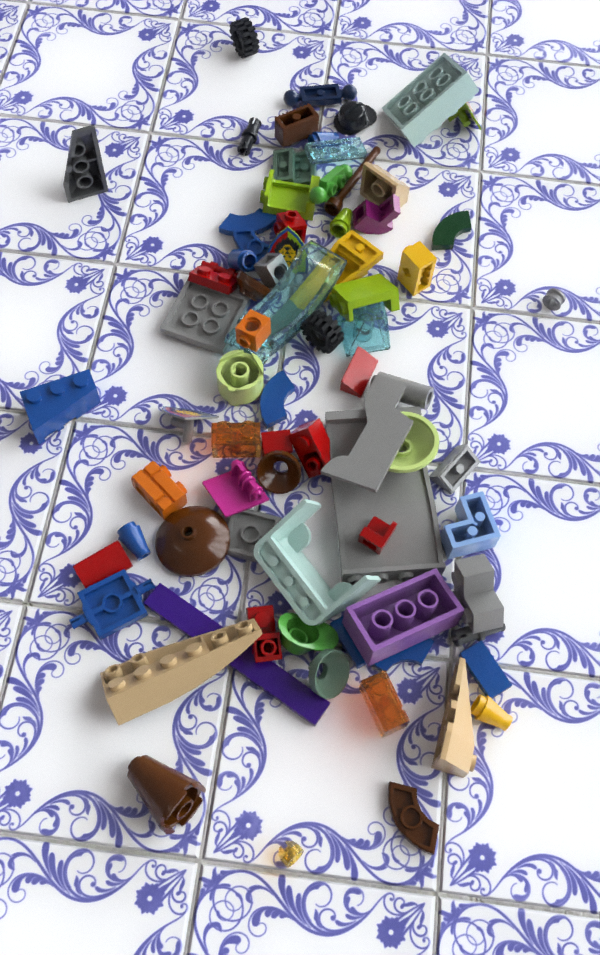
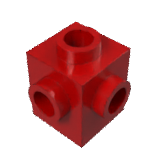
[274,210,307,243]

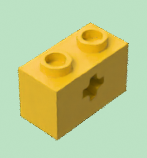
[397,241,437,296]

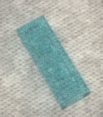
[304,137,367,165]

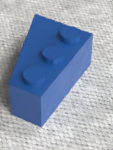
[20,369,101,445]

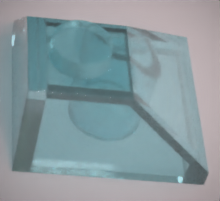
[336,301,391,357]

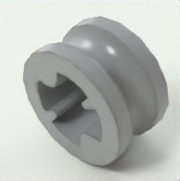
[542,288,566,311]

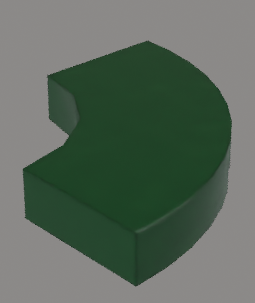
[431,210,472,250]

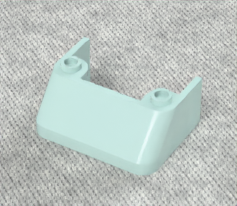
[254,499,381,626]

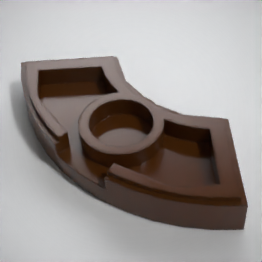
[387,781,439,855]

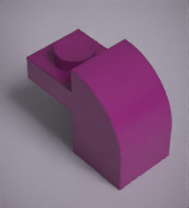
[352,194,401,234]

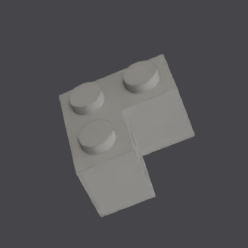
[451,554,504,634]

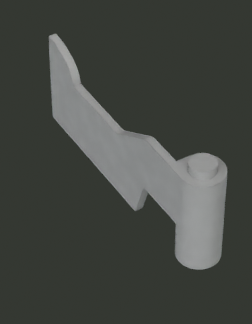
[321,371,434,493]

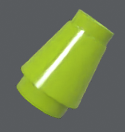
[329,208,353,238]

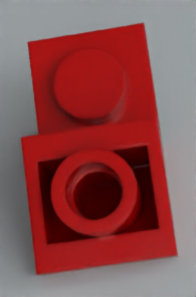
[246,605,282,663]

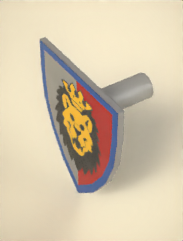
[162,406,219,443]

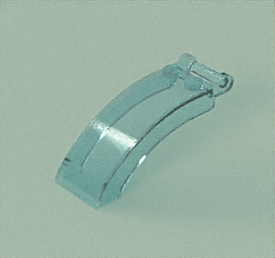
[224,240,347,365]

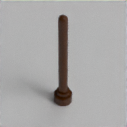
[324,146,381,216]

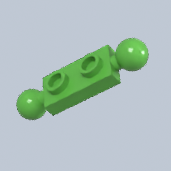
[309,164,353,204]

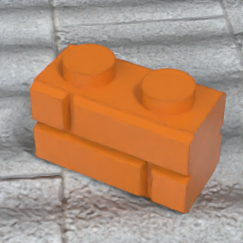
[131,461,187,520]

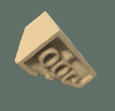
[431,657,477,778]

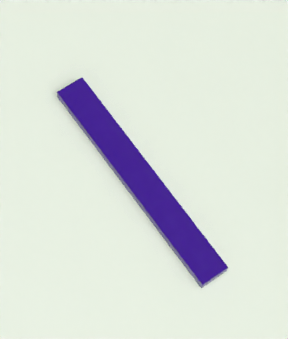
[144,583,330,727]

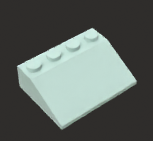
[382,52,479,147]

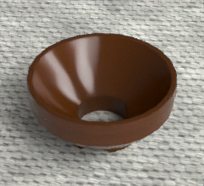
[236,270,274,302]
[256,450,301,494]

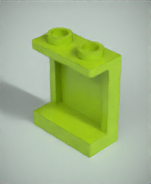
[260,169,320,221]
[329,274,400,322]

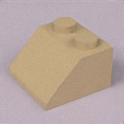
[360,162,410,208]

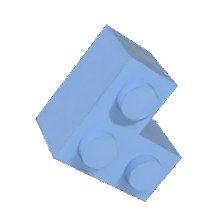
[440,491,501,559]

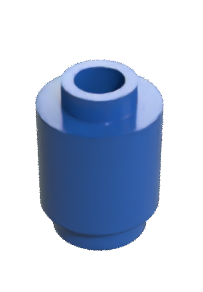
[227,249,258,272]

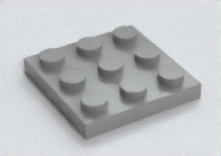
[160,279,250,355]

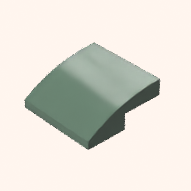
[273,147,317,185]

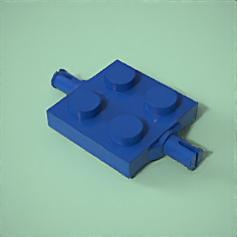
[69,569,155,640]

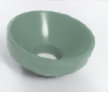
[308,649,350,699]

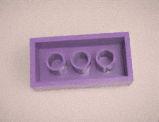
[342,568,465,667]

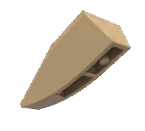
[100,618,262,726]

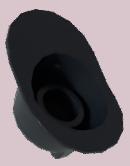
[333,101,377,135]

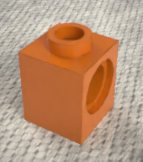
[235,309,271,352]

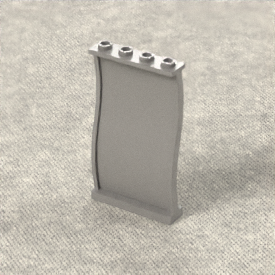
[324,406,446,585]

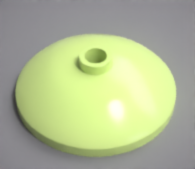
[388,411,439,473]

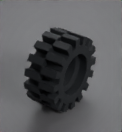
[229,17,259,58]
[301,310,344,354]

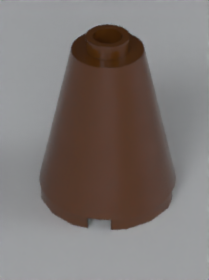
[127,755,206,834]

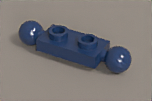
[283,83,357,107]

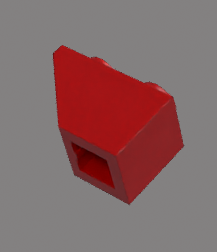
[288,418,331,478]

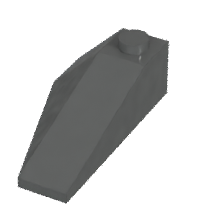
[63,125,108,203]

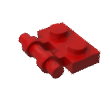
[188,261,238,295]

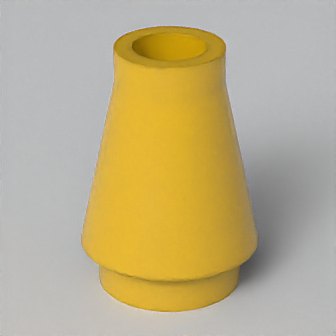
[471,694,513,731]

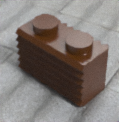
[275,103,319,147]

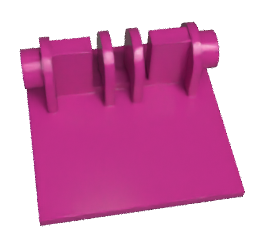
[202,459,269,518]

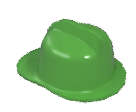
[278,613,339,655]

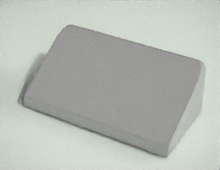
[429,444,481,494]

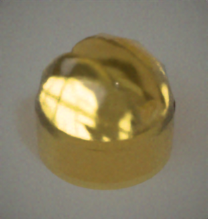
[278,840,304,868]

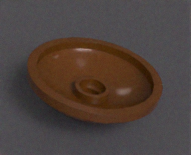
[155,506,231,577]

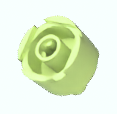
[216,350,264,406]

